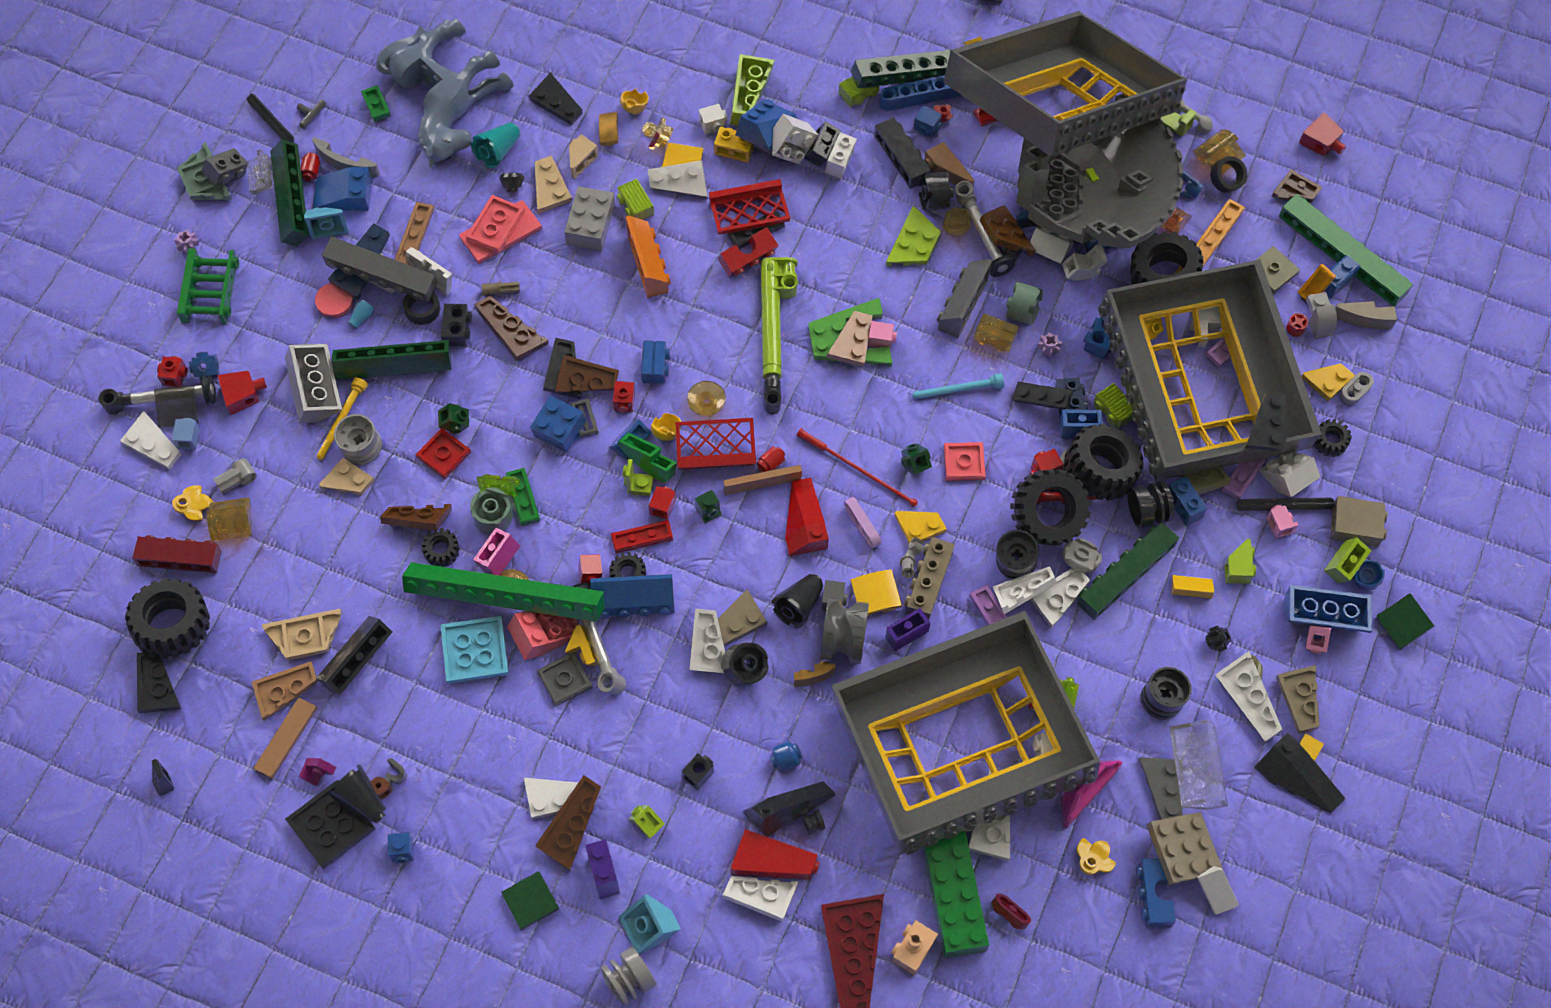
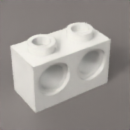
[825,132,857,179]

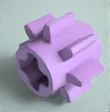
[174,230,199,254]
[1037,332,1062,357]

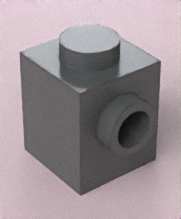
[821,580,848,611]

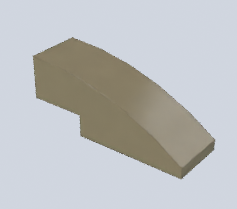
[1335,301,1397,329]

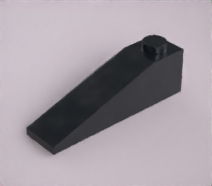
[1254,733,1346,813]

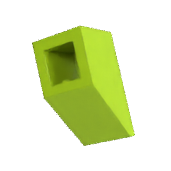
[1224,539,1256,584]

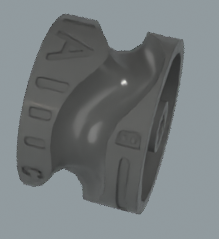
[820,598,869,664]

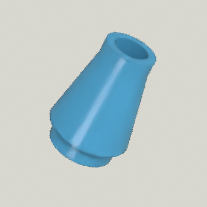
[348,300,374,329]

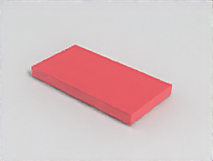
[459,200,542,264]

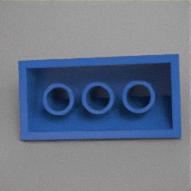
[590,574,675,619]
[1284,585,1372,633]

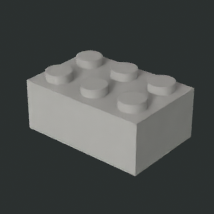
[564,186,615,251]

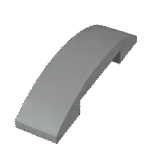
[312,137,380,177]

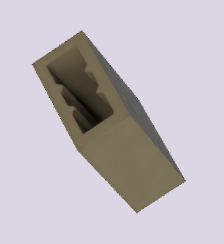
[1330,496,1388,547]

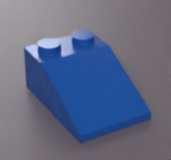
[313,167,372,210]

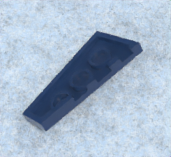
[328,223,390,300]

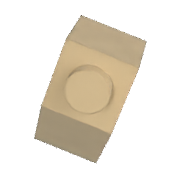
[569,134,599,179]

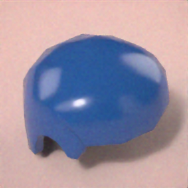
[1353,560,1385,590]

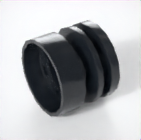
[1127,480,1174,528]
[996,530,1039,579]
[1140,667,1192,720]

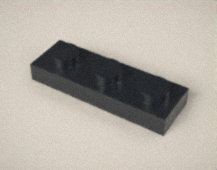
[1012,381,1073,410]

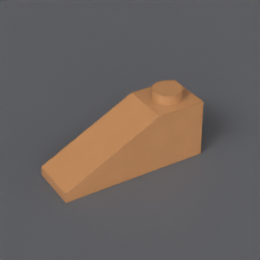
[924,142,975,187]

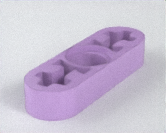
[844,497,881,548]

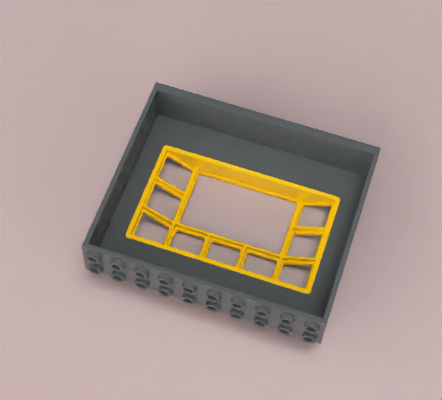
[944,11,1187,157]
[1098,260,1322,482]
[832,611,1100,855]

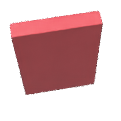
[466,195,525,254]

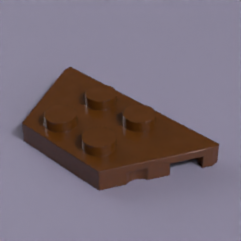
[979,205,1036,257]

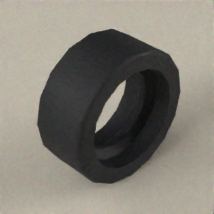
[1210,156,1247,193]
[403,292,440,325]

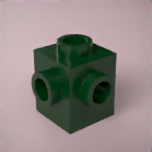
[438,403,470,434]
[901,444,932,474]

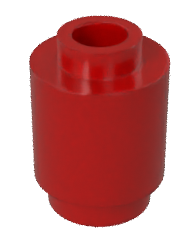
[300,153,321,181]
[756,446,785,472]

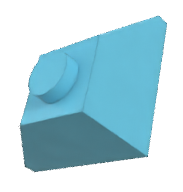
[304,207,349,239]
[619,894,681,954]

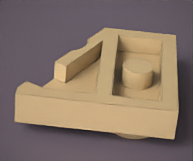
[319,457,374,495]

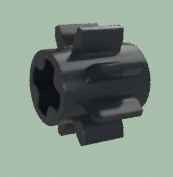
[1205,625,1231,652]

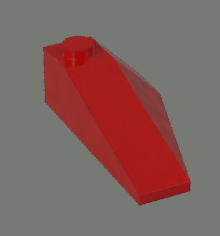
[785,478,829,556]

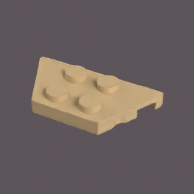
[262,609,342,661]

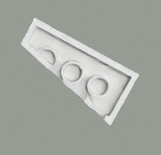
[1215,651,1283,742]

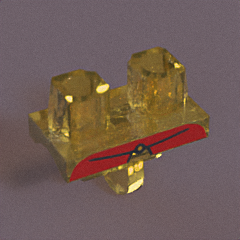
[642,117,674,149]

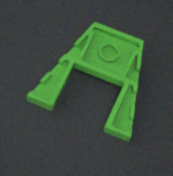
[808,298,892,367]

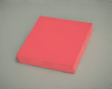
[944,442,986,481]

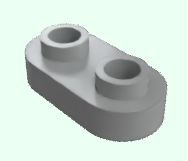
[1341,372,1374,404]

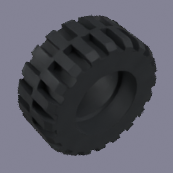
[1130,231,1204,285]
[1064,424,1144,500]
[1010,469,1091,546]
[125,578,210,659]

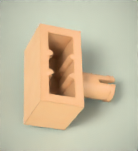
[891,920,938,975]

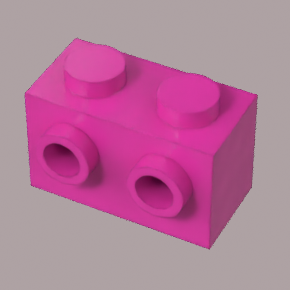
[473,528,520,576]

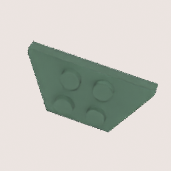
[177,142,231,200]

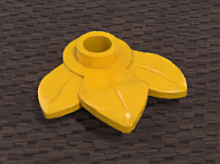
[172,485,213,521]
[1076,838,1116,875]

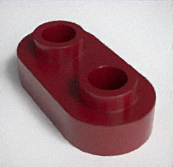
[991,893,1031,930]

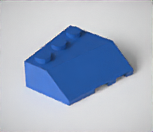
[736,99,798,150]

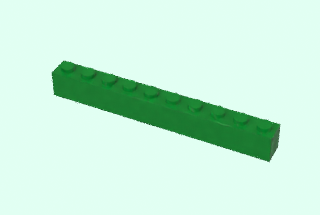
[402,562,605,622]

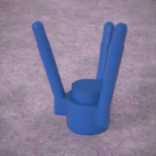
[1180,170,1204,199]

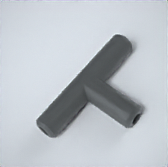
[297,100,326,128]

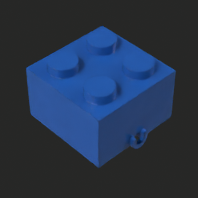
[530,395,587,452]

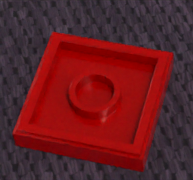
[415,429,471,479]

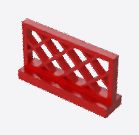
[709,179,790,235]
[675,418,756,470]

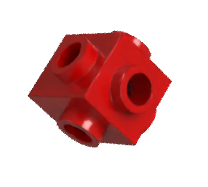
[157,356,188,388]

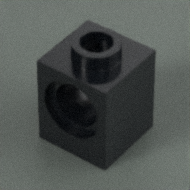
[681,753,714,790]

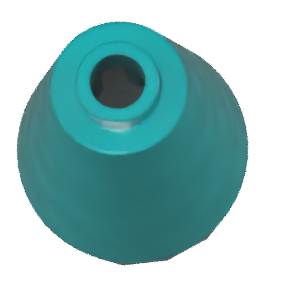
[471,123,520,168]

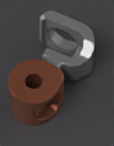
[371,758,407,799]

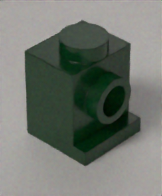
[695,490,722,524]

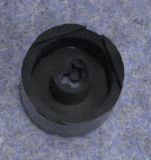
[918,172,954,211]
[721,642,769,685]

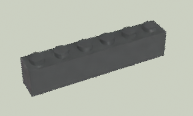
[322,236,438,302]

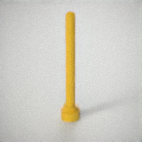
[317,377,368,460]

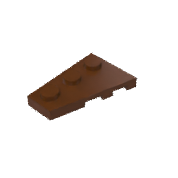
[554,355,619,393]
[380,504,452,531]

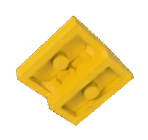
[851,569,902,616]

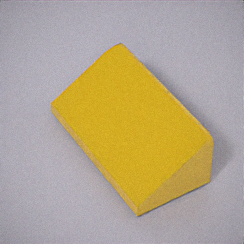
[1171,575,1214,599]

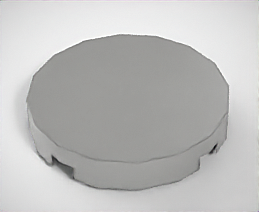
[1062,539,1102,572]

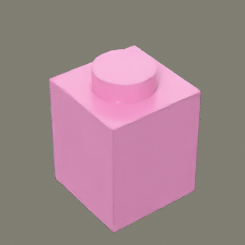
[868,321,897,349]

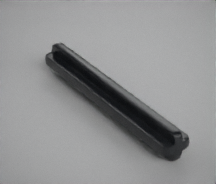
[246,94,294,143]

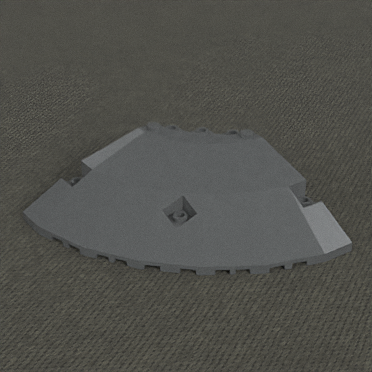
[1016,94,1184,248]

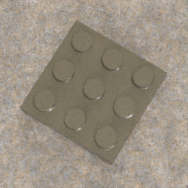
[1146,812,1224,885]

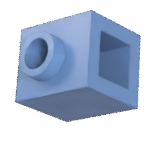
[172,418,200,450]

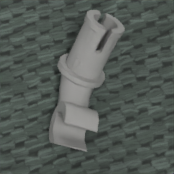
[900,537,924,578]

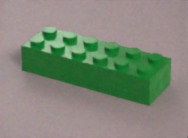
[922,830,989,958]

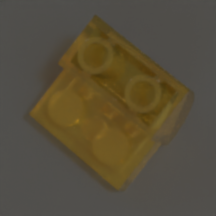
[1193,129,1246,175]
[207,497,252,541]

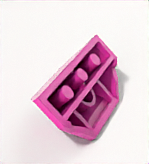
[1061,760,1123,828]

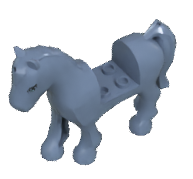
[376,19,514,168]

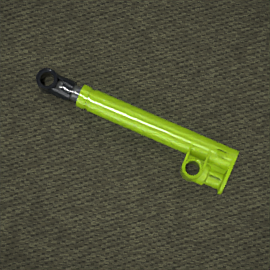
[761,257,798,414]

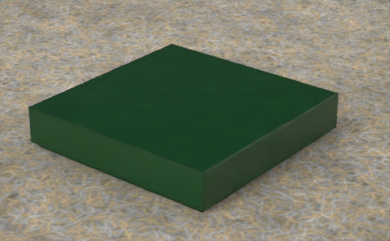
[1376,593,1435,649]
[501,871,559,930]

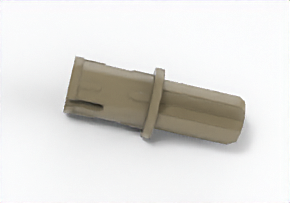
[482,281,520,296]

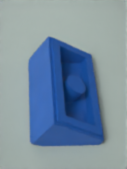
[609,419,652,460]

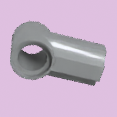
[214,458,257,494]

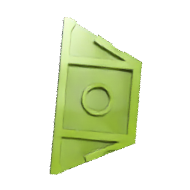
[886,206,941,266]

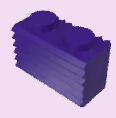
[885,608,931,651]

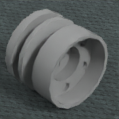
[334,414,383,465]
[600,946,657,1007]

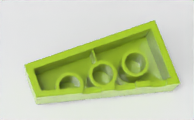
[730,54,775,126]

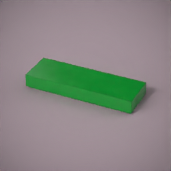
[506,467,540,526]

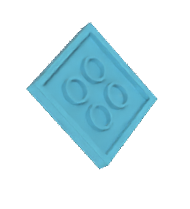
[441,616,509,684]

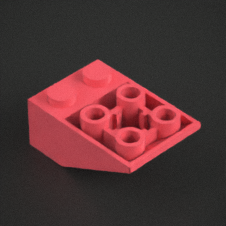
[507,611,579,660]

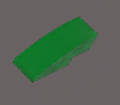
[618,432,677,484]

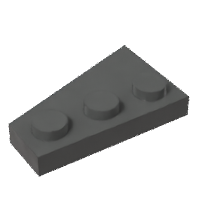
[1139,757,1183,820]

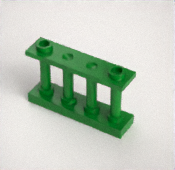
[177,248,239,324]

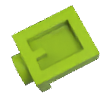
[628,805,665,839]

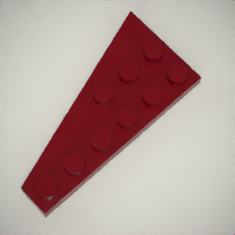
[821,894,884,1008]

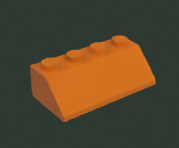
[626,216,671,298]

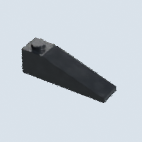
[743,781,836,837]

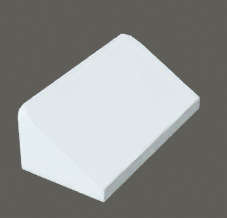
[1197,866,1239,915]

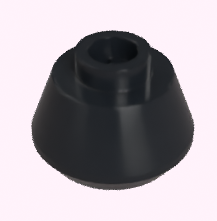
[499,173,524,192]

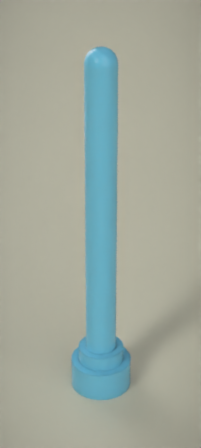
[912,373,1004,399]

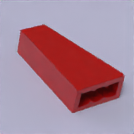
[730,829,820,880]

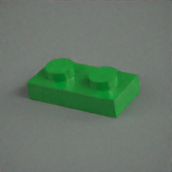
[361,85,391,122]

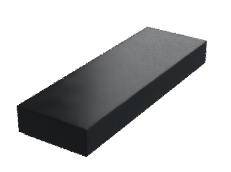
[728,211,785,249]

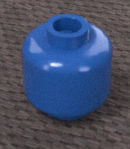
[770,741,803,772]

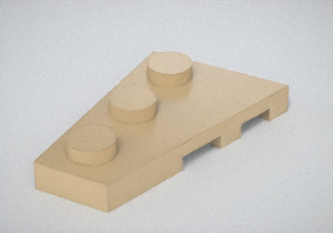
[535,155,572,214]

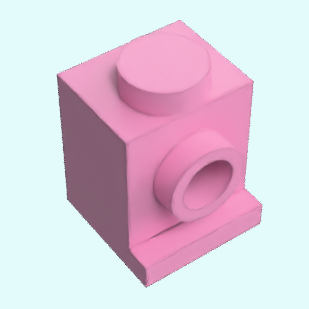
[1266,505,1298,539]
[1306,625,1331,654]

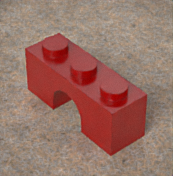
[717,227,779,277]

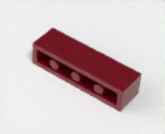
[132,535,222,573]

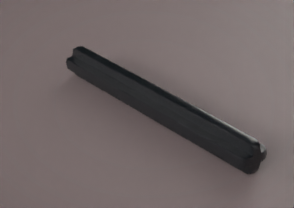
[1236,497,1334,511]

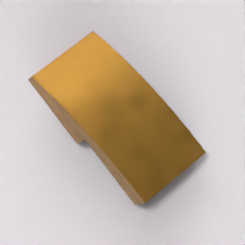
[599,112,619,146]
[794,661,835,687]

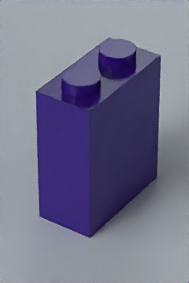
[585,839,620,899]

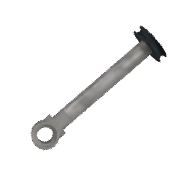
[955,181,1015,277]
[571,583,626,695]

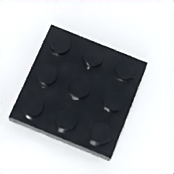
[285,780,375,869]

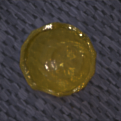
[943,208,971,236]

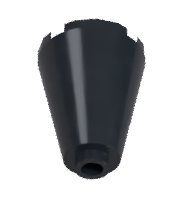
[771,574,823,628]
[327,764,386,824]

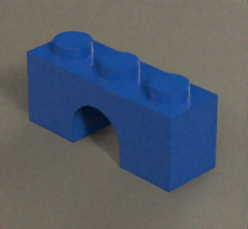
[1136,858,1176,928]

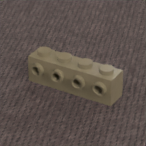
[904,537,955,620]

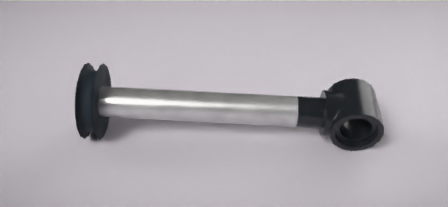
[98,375,216,414]

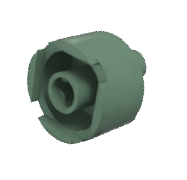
[1006,282,1043,325]
[470,488,513,534]

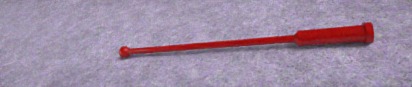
[796,428,918,507]

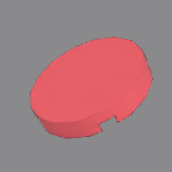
[315,283,353,318]

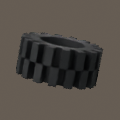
[1314,419,1352,457]
[421,528,460,567]
[609,552,646,578]

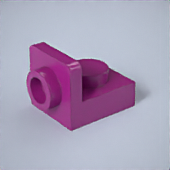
[299,758,337,786]

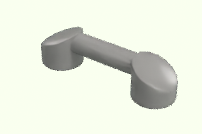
[1176,100,1213,134]

